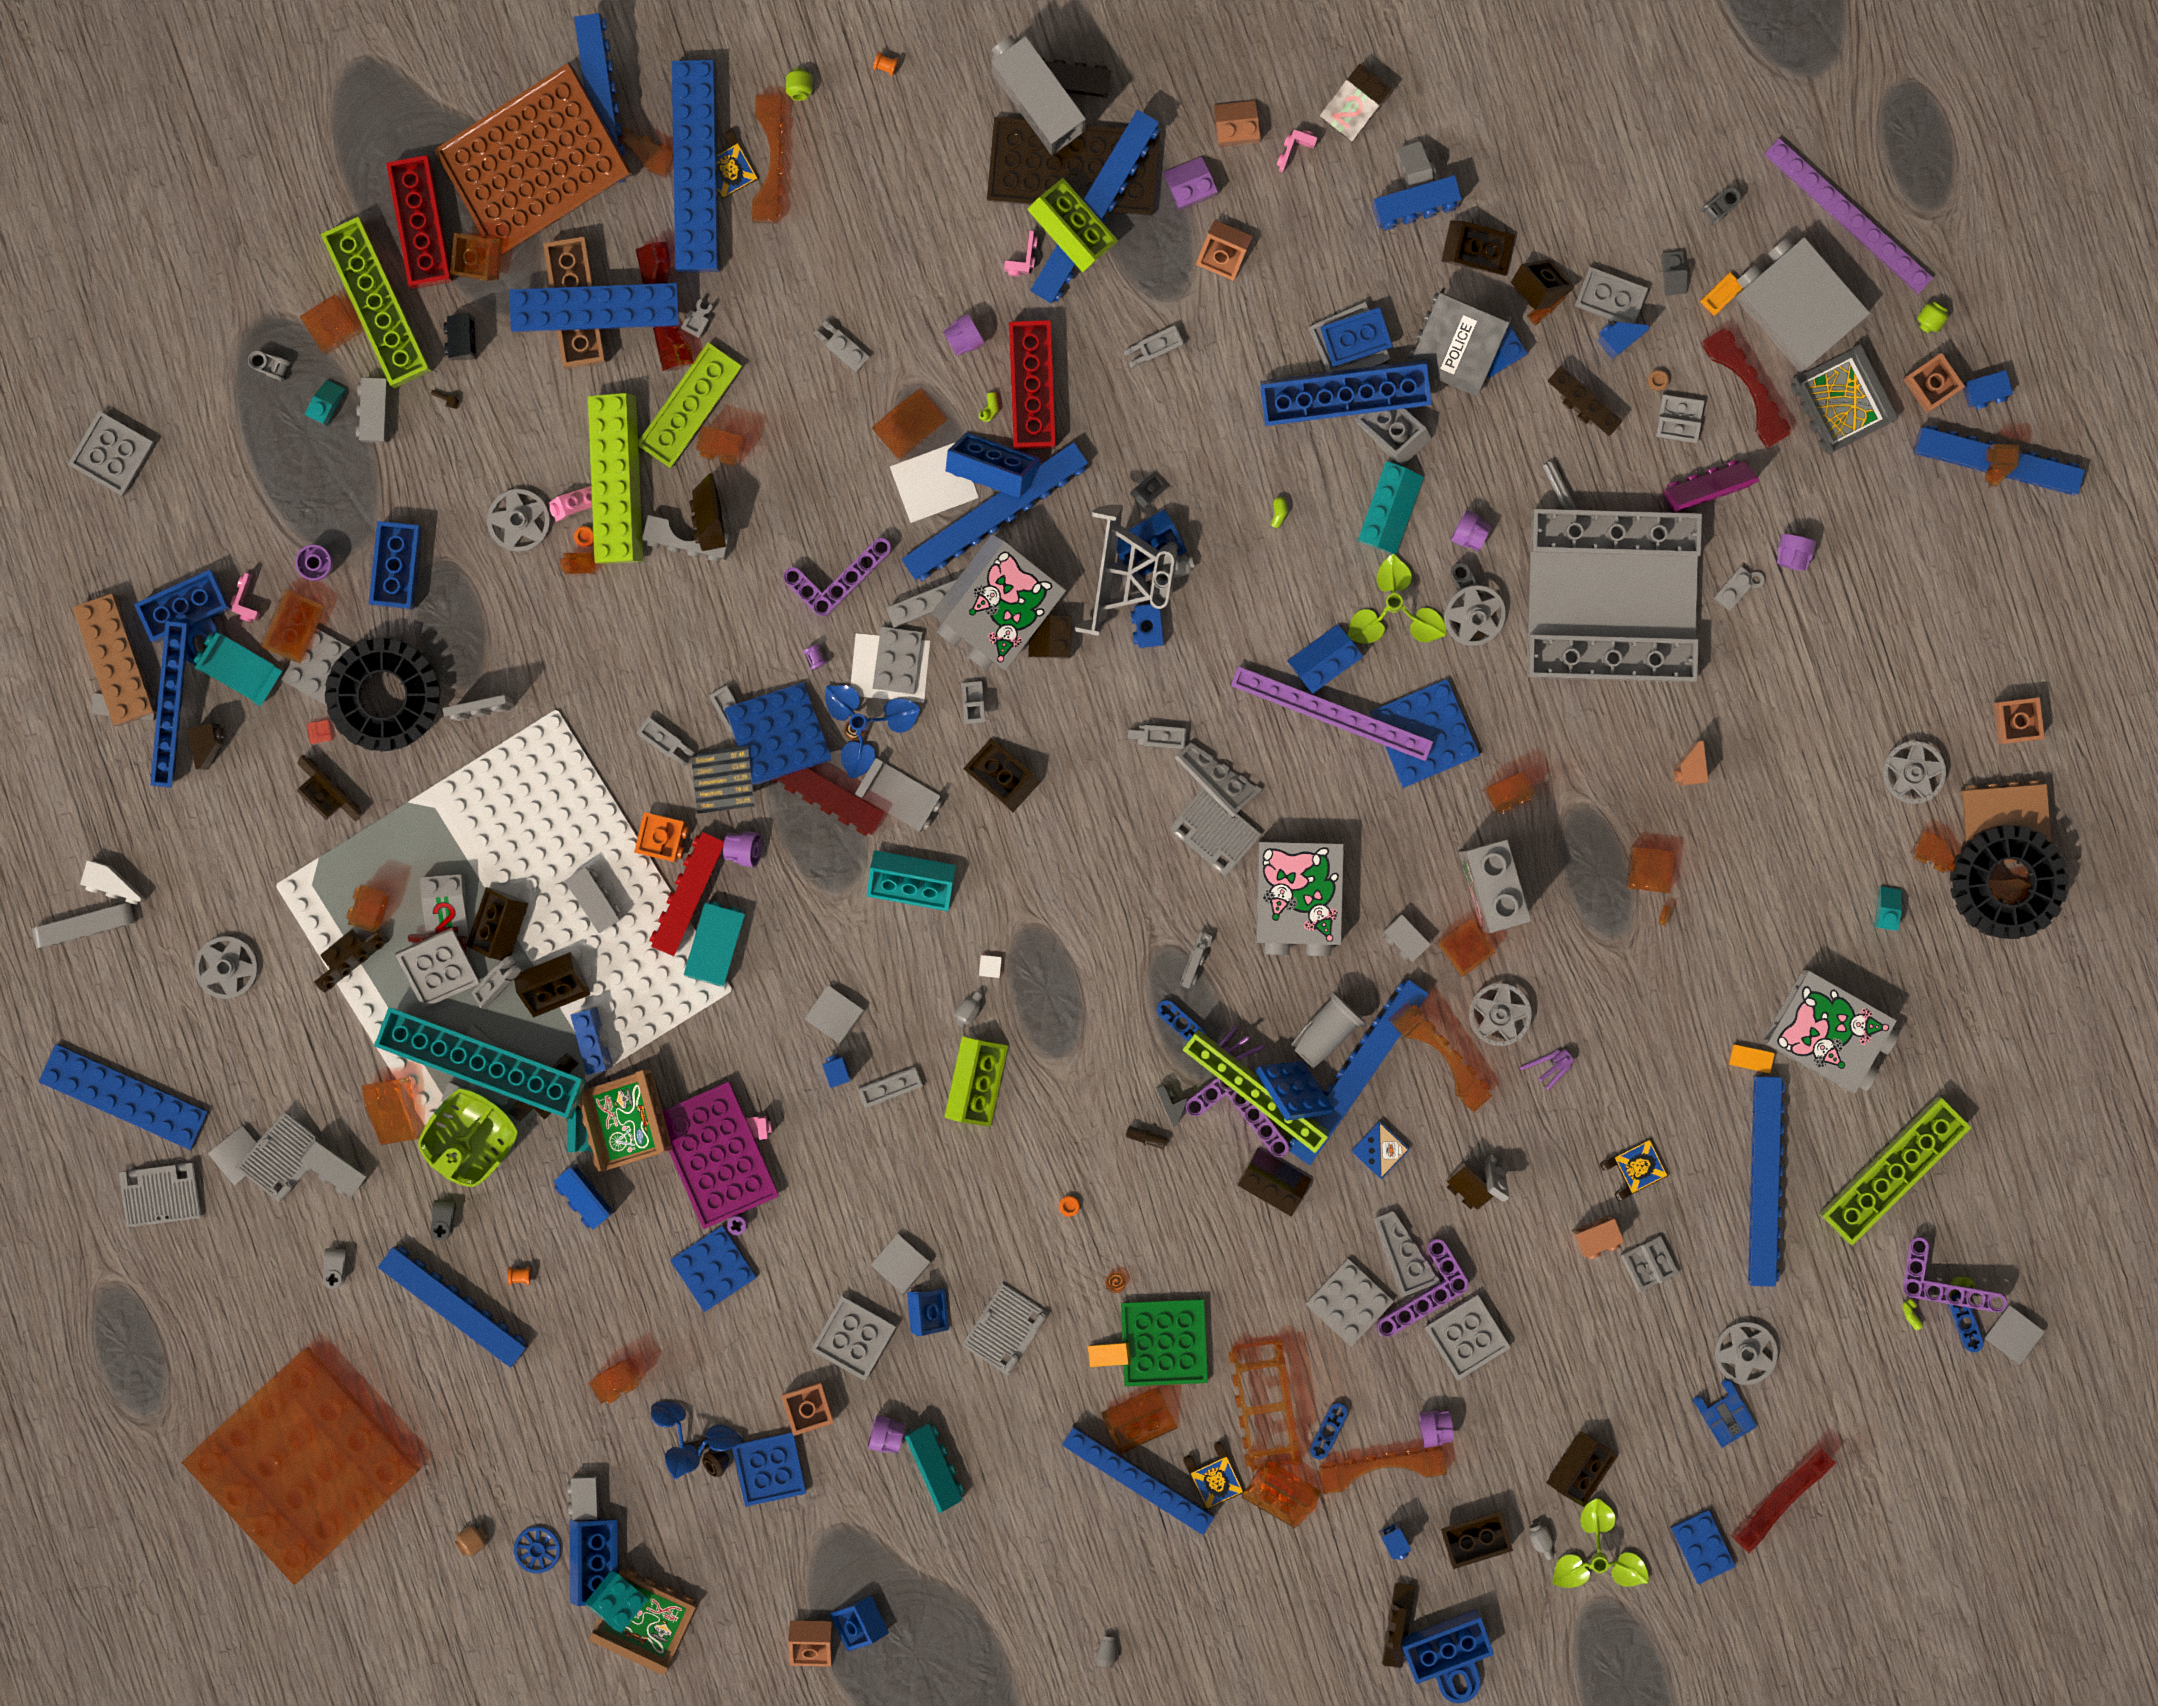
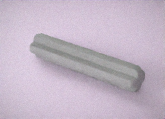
[1543,461,1577,510]

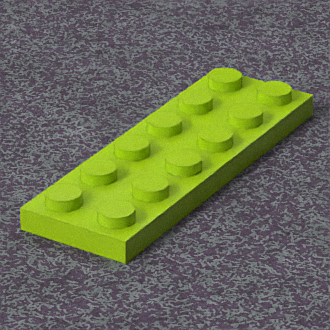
[638,343,742,469]

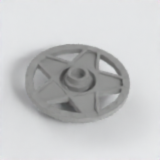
[487,489,550,552]
[1444,585,1506,646]
[1883,741,1946,804]
[195,936,258,999]
[1469,983,1532,1046]
[1715,1322,1778,1385]

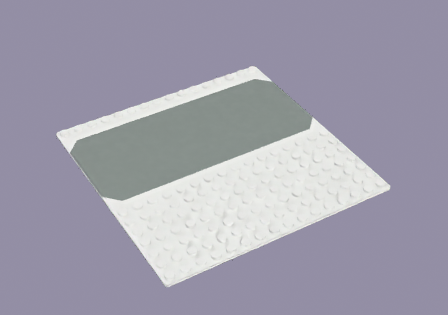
[276,710,732,1158]

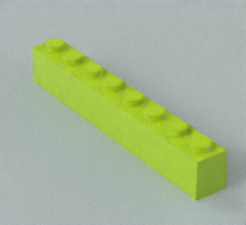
[1183,1029,1330,1153]

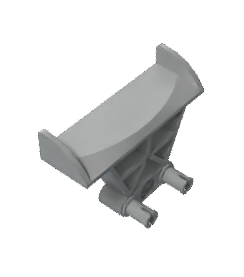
[1075,505,1178,636]

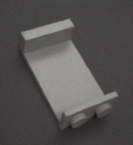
[855,758,942,832]

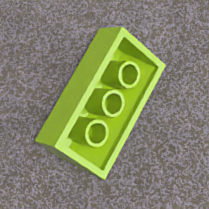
[1027,178,1118,272]
[944,1036,1008,1127]

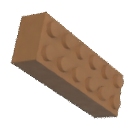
[543,237,607,370]
[72,594,157,726]

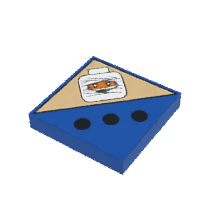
[1351,1121,1410,1180]

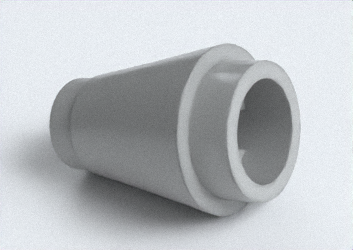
[1095,1636,1116,1668]

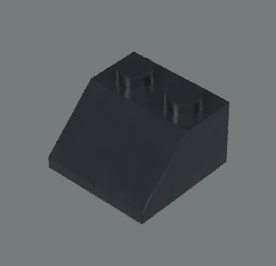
[444,313,476,360]

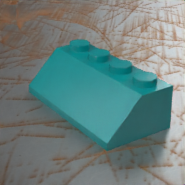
[1357,461,1424,555]
[866,850,956,911]
[905,1422,965,1513]

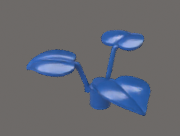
[825,685,920,778]
[651,1401,742,1480]

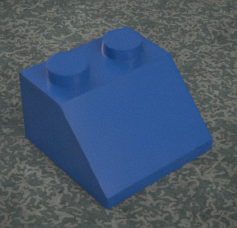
[1597,322,1650,360]
[1488,324,1527,378]
[830,1596,889,1651]

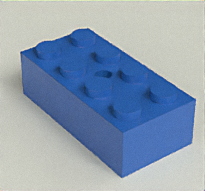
[1371,175,1462,231]
[369,521,423,610]

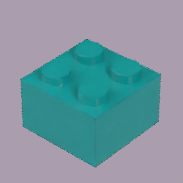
[585,1571,648,1633]

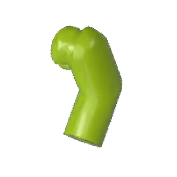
[979,392,999,422]
[1270,497,1288,529]
[1949,1277,1975,1298]
[1902,1298,1923,1330]

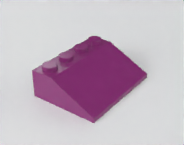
[1663,460,1759,513]

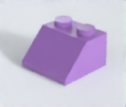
[1163,157,1218,211]

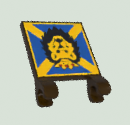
[718,130,759,199]
[1600,1139,1668,1200]
[1184,1442,1244,1510]

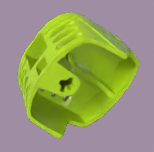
[418,1089,518,1187]

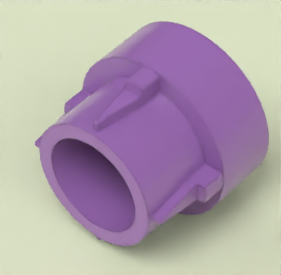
[943,313,985,356]
[1450,509,1492,551]
[1777,534,1817,571]
[295,545,333,581]
[723,831,762,868]
[1419,1410,1454,1448]
[867,1414,905,1454]

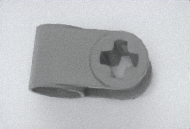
[248,351,291,382]
[323,1248,348,1289]

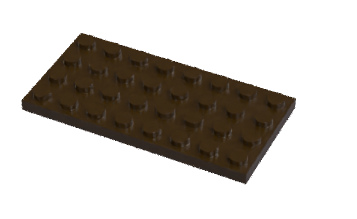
[987,117,1160,216]

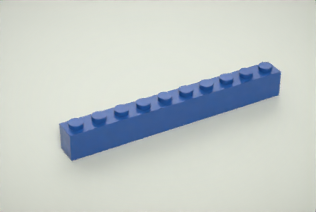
[1030,109,1160,304]
[901,443,1088,582]
[1288,979,1429,1165]
[1748,1076,1785,1287]

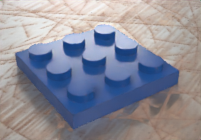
[1255,1060,1334,1121]
[670,1225,757,1312]
[732,1432,807,1507]

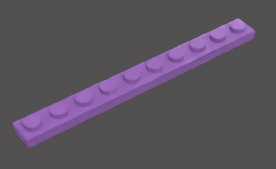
[1764,138,1933,294]
[1231,666,1433,761]

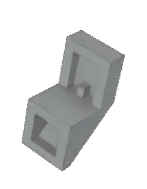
[961,681,985,724]

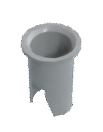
[1291,991,1367,1068]

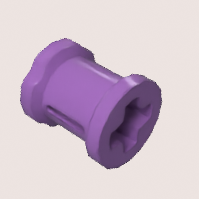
[803,644,828,671]
[727,1215,748,1235]

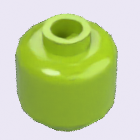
[785,68,813,101]
[1917,301,1949,334]

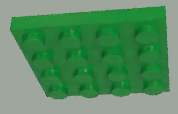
[1121,1299,1208,1387]

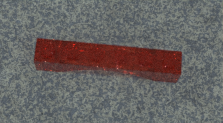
[635,242,694,371]
[1700,328,1791,449]
[1730,1445,1836,1554]

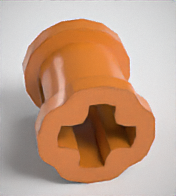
[873,52,899,76]
[508,1266,531,1285]

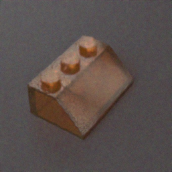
[259,588,326,664]
[1101,1387,1177,1454]
[1242,1460,1321,1528]

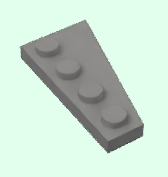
[1175,743,1263,817]
[1373,1211,1441,1297]

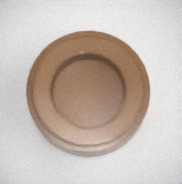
[1647,370,1669,391]

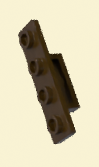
[1548,366,1622,436]
[297,755,362,822]
[314,929,389,993]
[508,1053,579,1121]
[1382,1583,1415,1668]

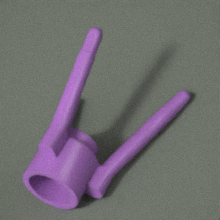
[1218,1026,1265,1060]
[1520,1049,1574,1090]

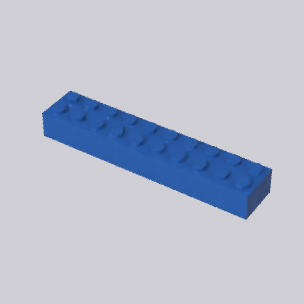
[672,60,720,273]

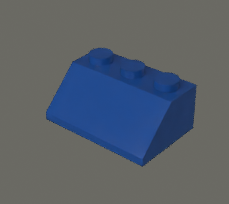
[1116,510,1187,577]
[1287,624,1363,694]
[554,1164,615,1230]

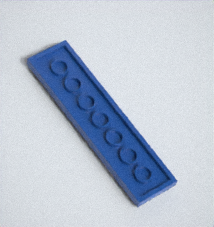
[509,283,679,332]
[39,1044,209,1150]

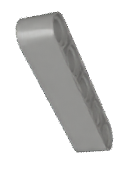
[32,903,135,949]

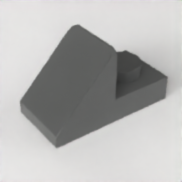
[1661,251,1687,296]
[1130,471,1169,508]
[1156,1085,1188,1127]

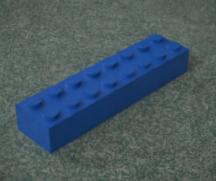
[1260,360,1432,426]

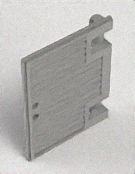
[1169,788,1262,877]
[235,1111,328,1202]
[119,1162,202,1227]
[962,1282,1049,1376]

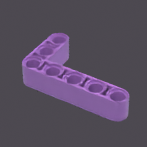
[783,538,892,617]
[1185,1077,1288,1157]
[1903,1237,2007,1312]
[1376,1238,1468,1337]

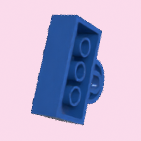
[134,570,232,665]
[1401,1609,1494,1703]

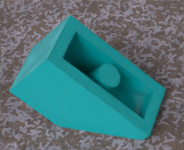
[304,380,346,426]
[1873,886,1902,931]

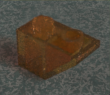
[1985,444,2019,488]
[560,553,595,577]

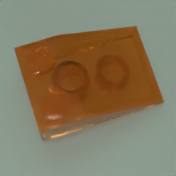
[872,389,947,461]
[361,1077,420,1145]

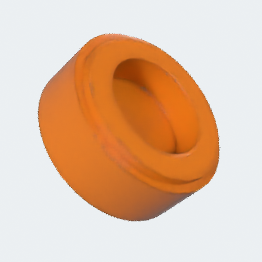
[574,526,594,547]
[1059,1195,1080,1217]

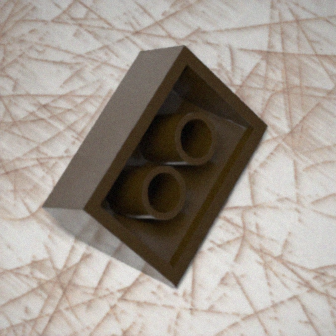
[689,473,726,551]
[466,887,529,961]
[514,952,590,1018]
[1237,1148,1311,1217]
[1546,1431,1618,1507]
[1441,1510,1513,1569]

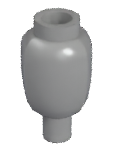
[1159,554,1196,578]
[954,992,983,1028]
[1529,1522,1554,1560]

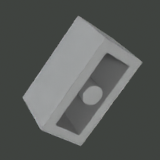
[1397,141,1436,189]
[1383,914,1431,962]
[567,1475,600,1520]

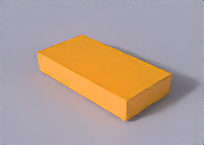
[1700,272,1743,316]
[1729,1044,1775,1073]
[1088,1342,1131,1367]

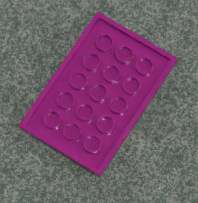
[663,1081,780,1229]

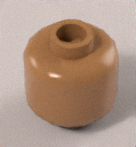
[454,1525,487,1557]

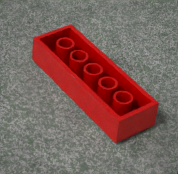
[386,155,453,289]
[1009,320,1056,450]

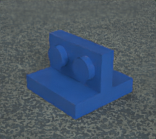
[907,1289,949,1336]

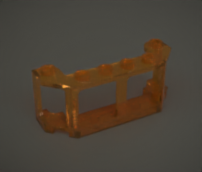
[1228,1338,1301,1472]

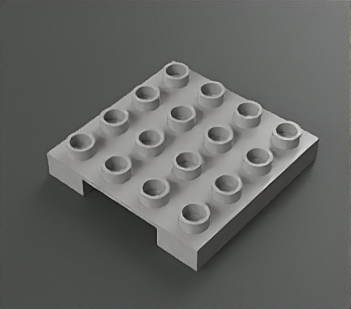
[1527,509,1702,682]

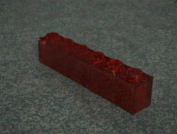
[770,768,885,836]

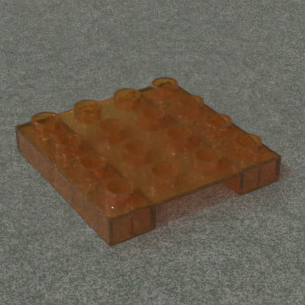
[181,1347,421,1585]

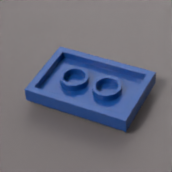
[1320,307,1393,367]
[1670,1509,1736,1585]

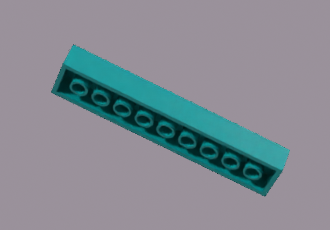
[374,1007,586,1119]

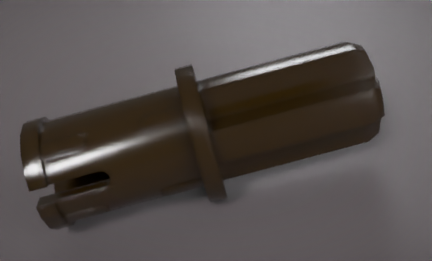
[1125,1126,1168,1150]

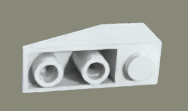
[80,861,145,904]

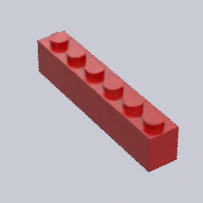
[649,832,724,957]

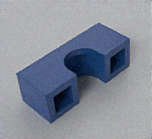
[570,1006,613,1075]

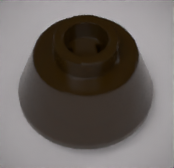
[702,1450,729,1477]

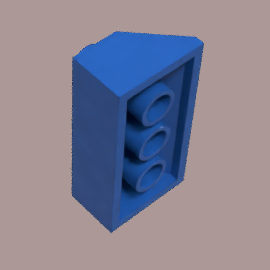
[945,432,1041,498]
[570,1518,618,1606]

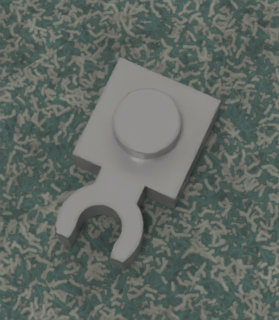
[681,299,713,339]

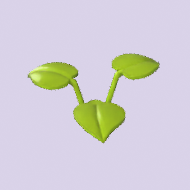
[1347,554,1446,644]
[1552,1498,1649,1588]

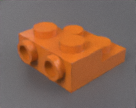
[634,812,689,863]

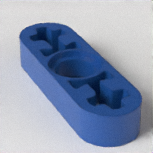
[1157,1000,1206,1041]
[1948,1294,1983,1353]
[1310,1402,1347,1460]

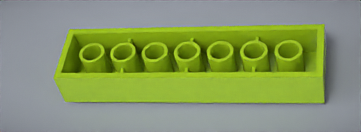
[321,217,432,389]
[588,393,643,564]
[1819,1097,1971,1246]

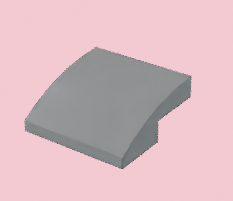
[1656,393,1704,443]
[804,985,865,1044]
[208,1126,256,1186]
[871,1234,931,1294]
[1620,1236,1679,1293]
[1984,1305,2045,1365]

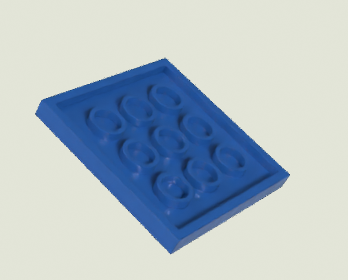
[1370,679,1480,788]
[725,682,832,786]

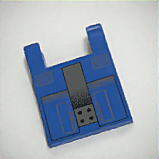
[1693,1379,1757,1448]

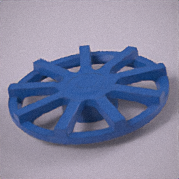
[514,1526,561,1574]

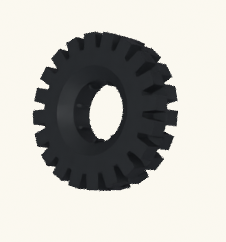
[325,638,440,752]
[1950,825,2069,939]

